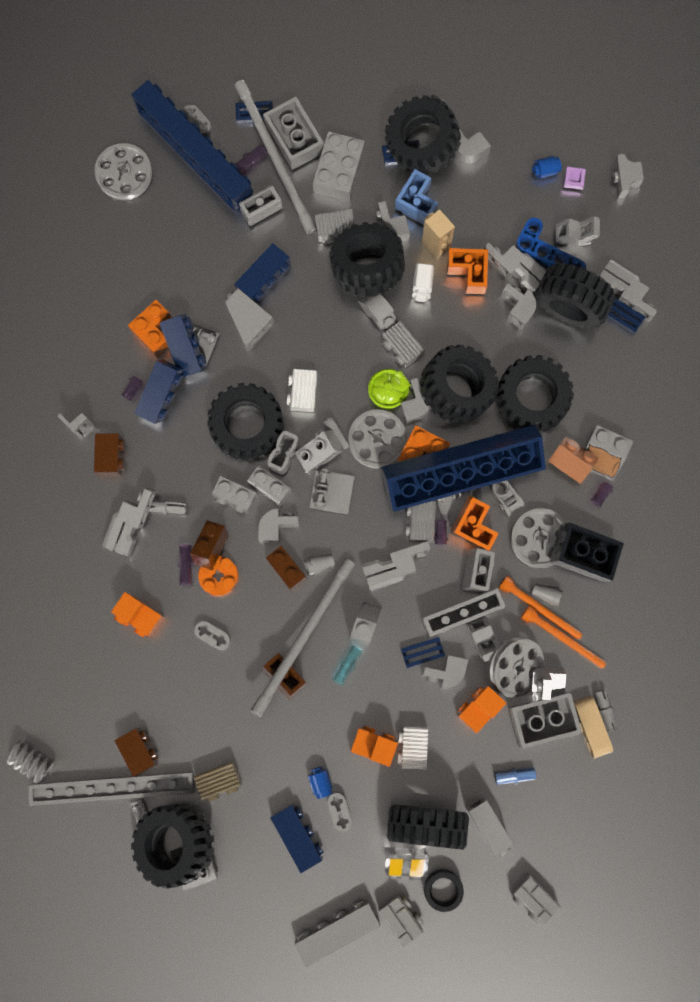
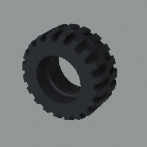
[385,95,461,175]
[329,222,405,297]
[536,263,616,329]
[420,344,499,424]
[496,355,574,432]
[207,383,284,461]
[131,804,214,889]
[387,804,469,850]

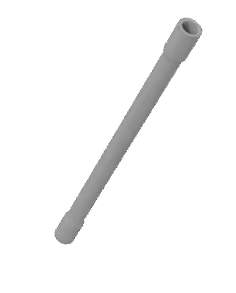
[235,80,316,234]
[250,559,355,717]

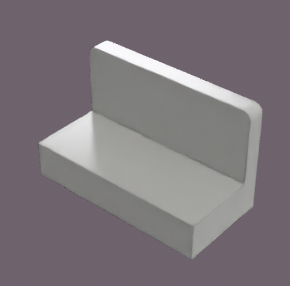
[57,413,95,440]

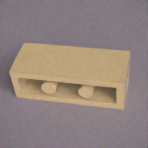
[422,209,455,260]

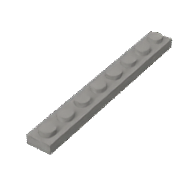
[28,772,194,806]

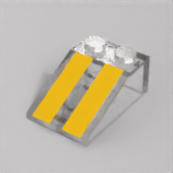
[384,847,429,880]

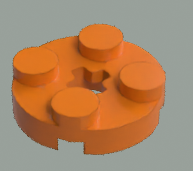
[198,556,239,596]

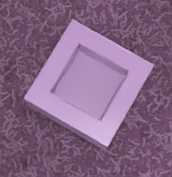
[564,166,586,190]

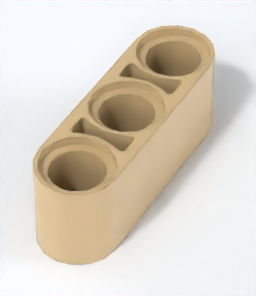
[574,696,613,759]

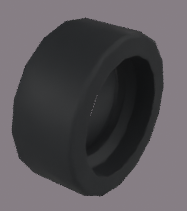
[424,869,464,912]

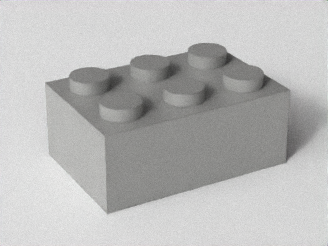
[263,97,324,170]
[313,131,365,202]
[508,693,582,749]

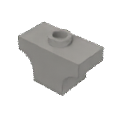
[613,154,644,198]

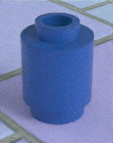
[532,156,562,179]
[308,766,333,799]

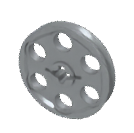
[95,143,152,200]
[348,409,407,468]
[510,508,566,568]
[489,637,544,698]

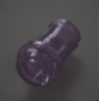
[121,375,143,402]
[590,481,614,508]
[434,520,449,545]

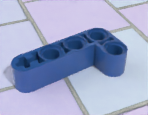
[515,218,586,269]

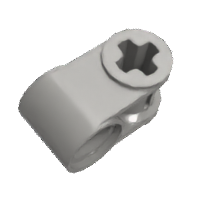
[490,480,525,517]

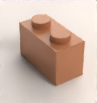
[548,437,598,484]

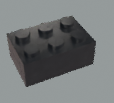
[550,523,624,582]

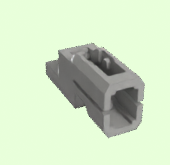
[483,243,546,295]
[599,259,657,322]
[102,488,156,556]
[362,541,430,592]

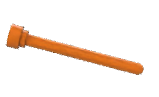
[498,575,582,639]
[521,605,606,668]

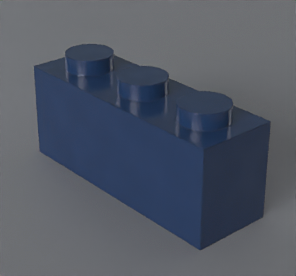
[234,243,291,302]
[160,313,207,377]
[134,359,183,424]
[270,804,324,873]

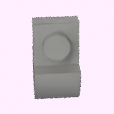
[454,129,491,163]
[375,201,410,241]
[556,216,600,246]
[501,284,536,329]
[357,293,398,334]
[400,378,430,425]
[258,509,299,543]
[466,616,500,662]
[422,655,468,688]
[532,667,566,700]

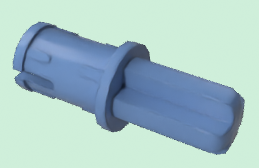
[495,767,536,785]

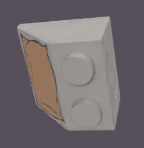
[584,425,633,481]

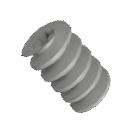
[7,740,54,783]

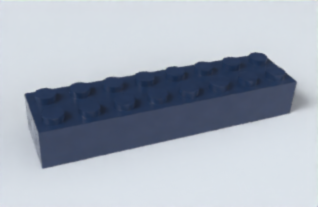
[131,80,253,215]
[381,425,546,512]

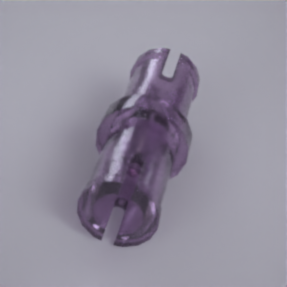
[235,144,267,174]
[178,545,194,586]

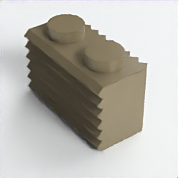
[194,761,242,802]

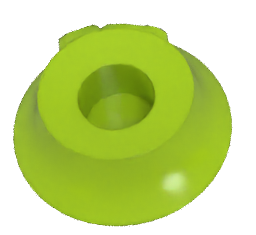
[368,369,411,408]

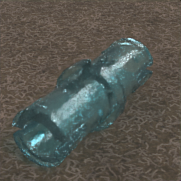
[332,645,363,686]

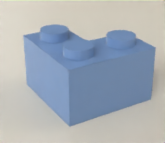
[395,169,438,225]

